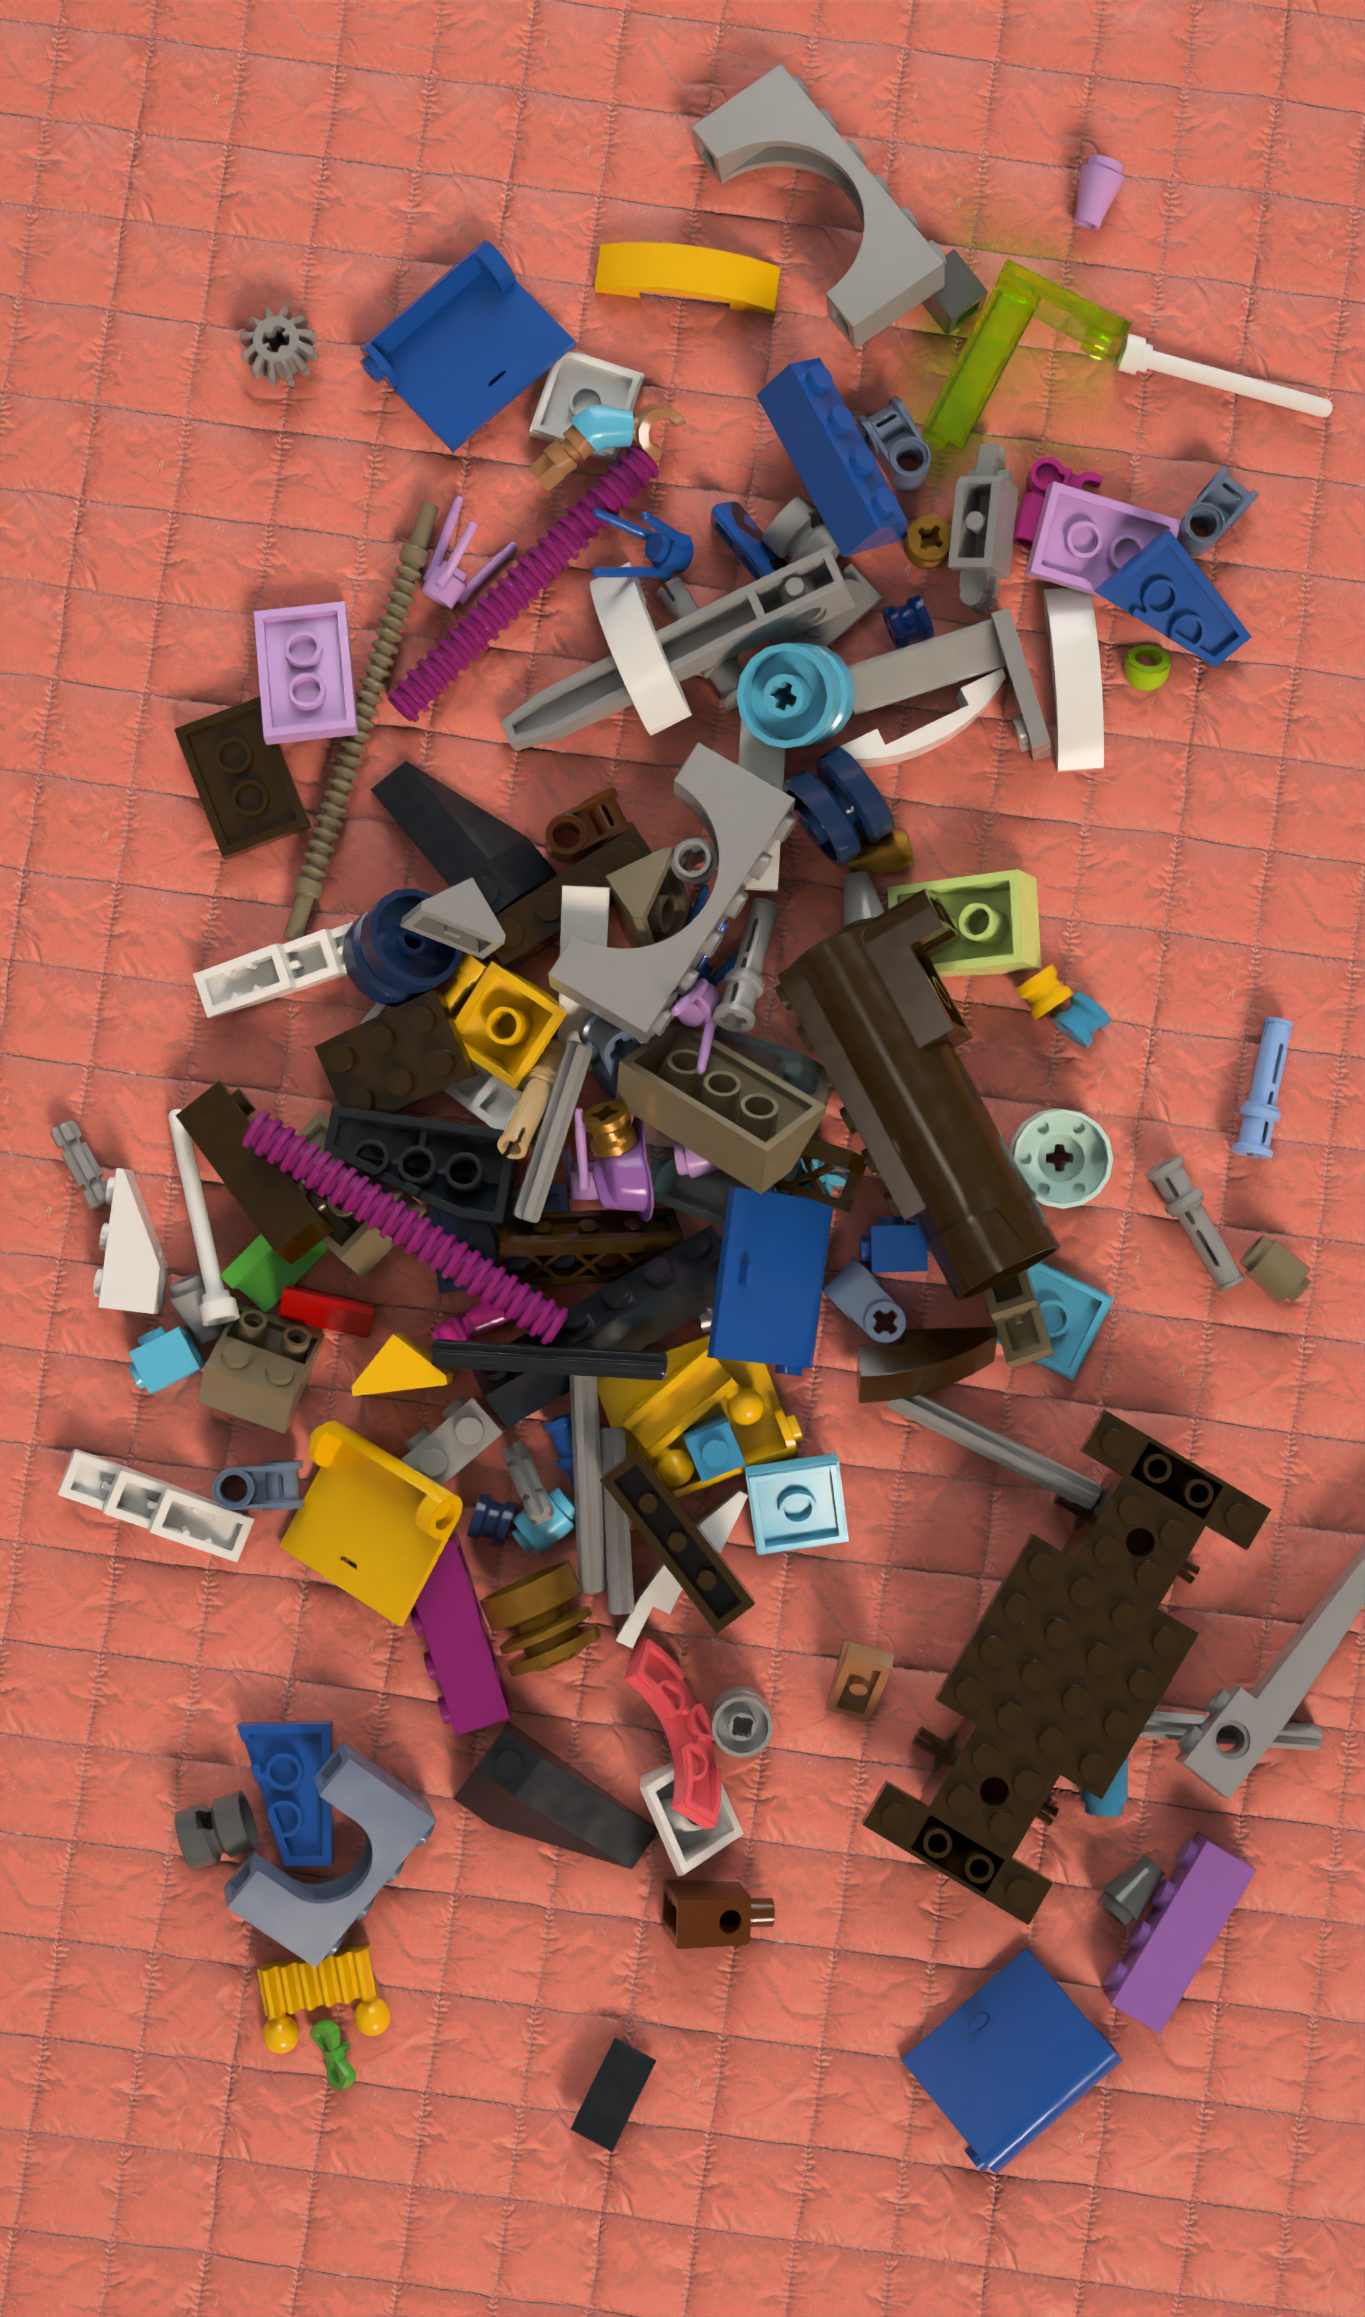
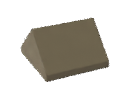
[606,847,691,948]

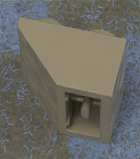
[197,1303,325,1434]

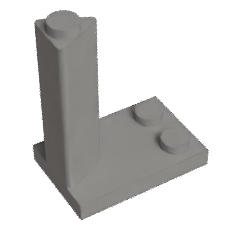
[847,607,1051,761]

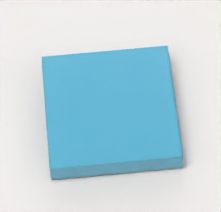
[994,1261,1114,1381]
[744,1453,849,1555]

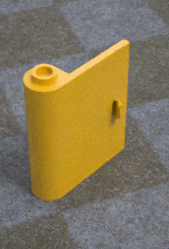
[597,1334,804,1498]
[278,1420,463,1627]

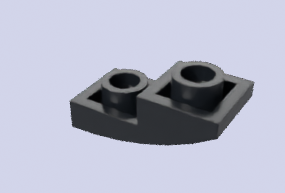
[571,2038,656,2153]

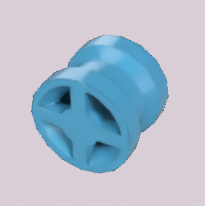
[1052,991,1111,1049]

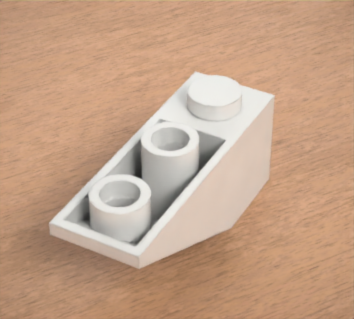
[93,1168,169,1314]

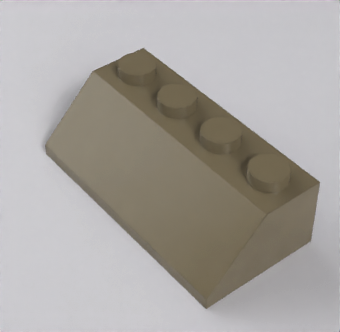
[616,1019,826,1194]

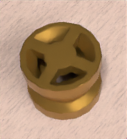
[904,515,951,570]
[582,1101,637,1158]

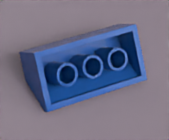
[757,358,907,557]

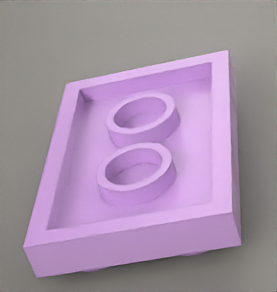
[1025,481,1181,598]
[254,601,359,745]

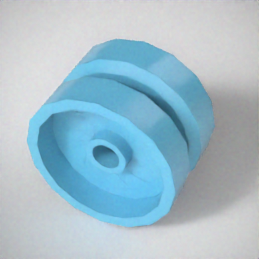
[736,643,856,749]

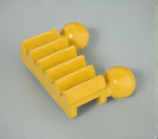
[622,1347,764,1487]
[257,1943,391,2054]

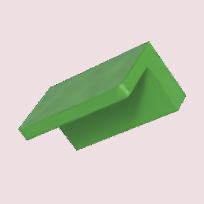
[220,1234,329,1312]

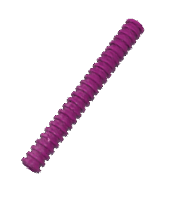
[386,445,659,723]
[242,1110,568,1345]

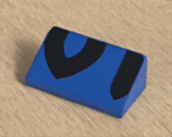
[711,501,788,580]

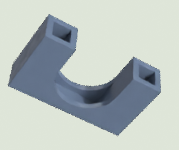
[223,1741,436,1968]

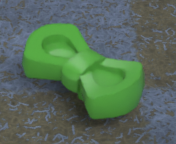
[310,2019,357,2090]

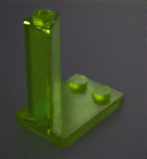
[921,258,1132,451]

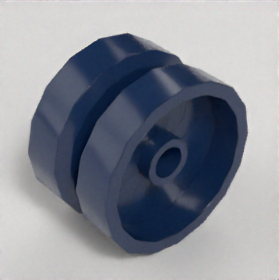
[782,746,895,868]
[342,889,462,1007]

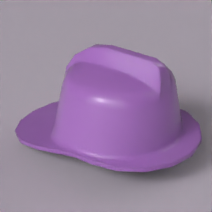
[593,1116,654,1221]

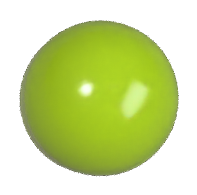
[1124,644,1171,691]

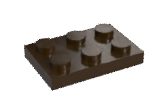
[174,696,311,860]
[314,989,477,1114]

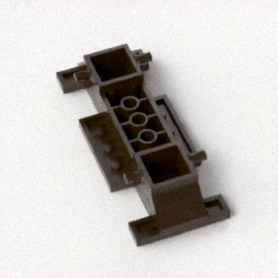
[861,1410,1271,1925]

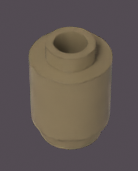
[1239,1235,1311,1303]

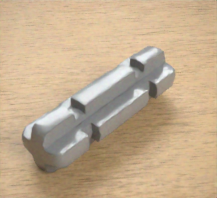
[51,1121,107,1209]
[502,1441,554,1525]

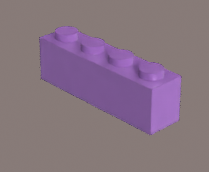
[1104,1831,1256,2034]

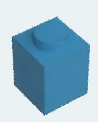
[683,1412,746,1483]

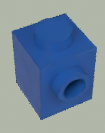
[859,1216,928,1273]

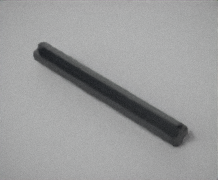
[431,1339,668,1380]

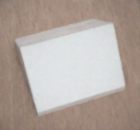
[640,1762,744,1876]

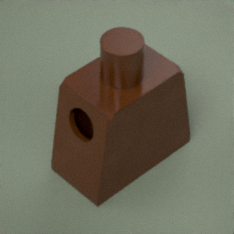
[662,1880,775,1949]

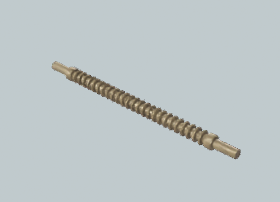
[283,502,439,941]

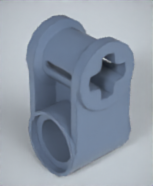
[855,396,931,492]
[1177,465,1259,557]
[579,1012,641,1099]
[822,1258,906,1344]
[212,1460,305,1510]

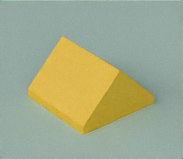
[454,961,568,1091]
[351,1332,455,1396]

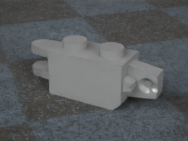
[948,444,1019,615]

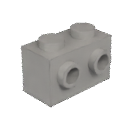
[401,1395,507,1486]

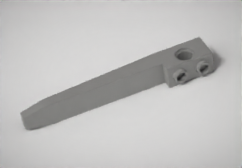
[501,546,856,751]
[1175,1542,1365,1799]

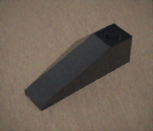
[370,761,557,916]
[324,1105,519,1225]
[453,1721,658,1869]

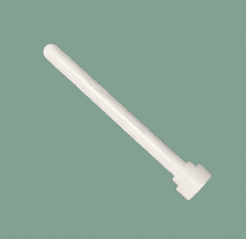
[1117,333,1333,417]
[168,1109,240,1326]

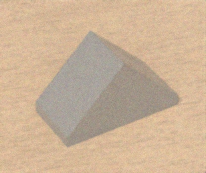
[400,877,506,959]

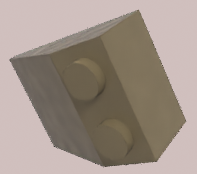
[296,1111,427,1278]

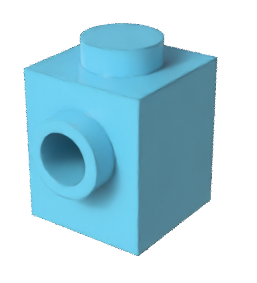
[128,1326,206,1394]

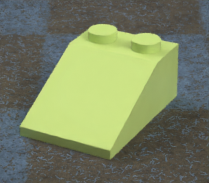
[887,869,1042,977]

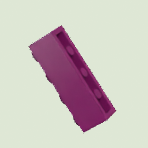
[410,1532,512,1736]

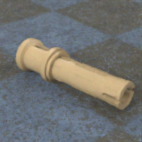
[497,1040,566,1159]

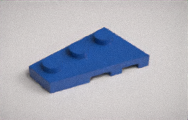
[1094,529,1252,667]
[237,1721,334,1866]

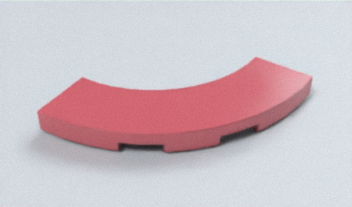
[624,1636,721,1830]

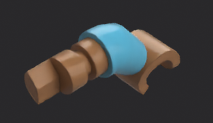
[528,402,686,492]

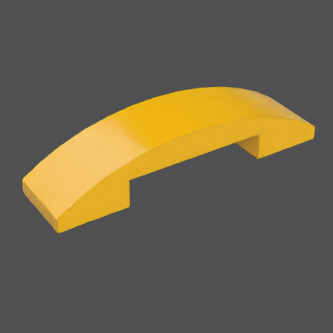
[594,242,780,315]

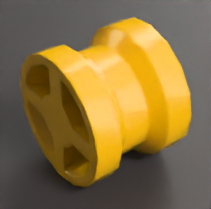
[1014,964,1074,1020]

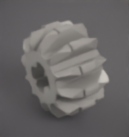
[240,305,319,388]

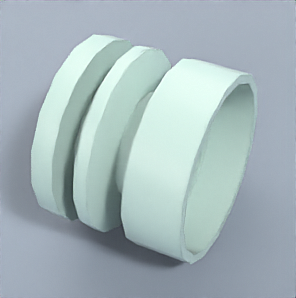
[1009,1109,1113,1209]

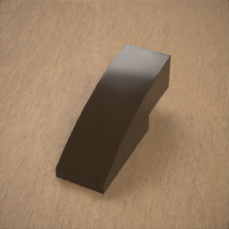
[856,1327,998,1403]

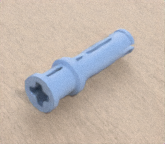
[1231,1017,1294,1160]

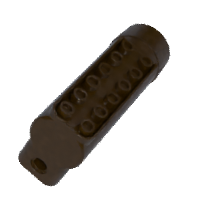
[775,888,1061,1301]

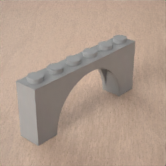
[691,64,947,349]
[548,742,797,1044]

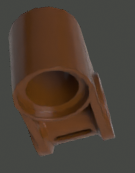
[546,788,634,863]

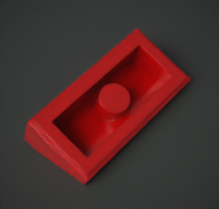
[279,1283,377,1338]

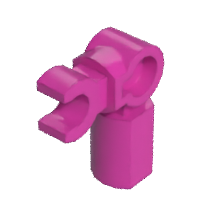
[1013,457,1103,549]
[429,1301,513,1342]

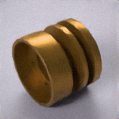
[480,1561,601,1676]

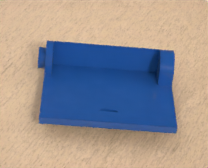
[359,240,576,453]
[707,1186,833,1376]
[901,1947,1123,2174]

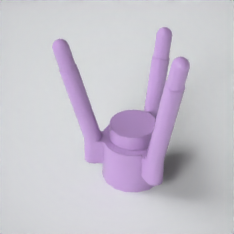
[421,496,517,610]
[637,978,720,1075]
[562,1108,599,1200]

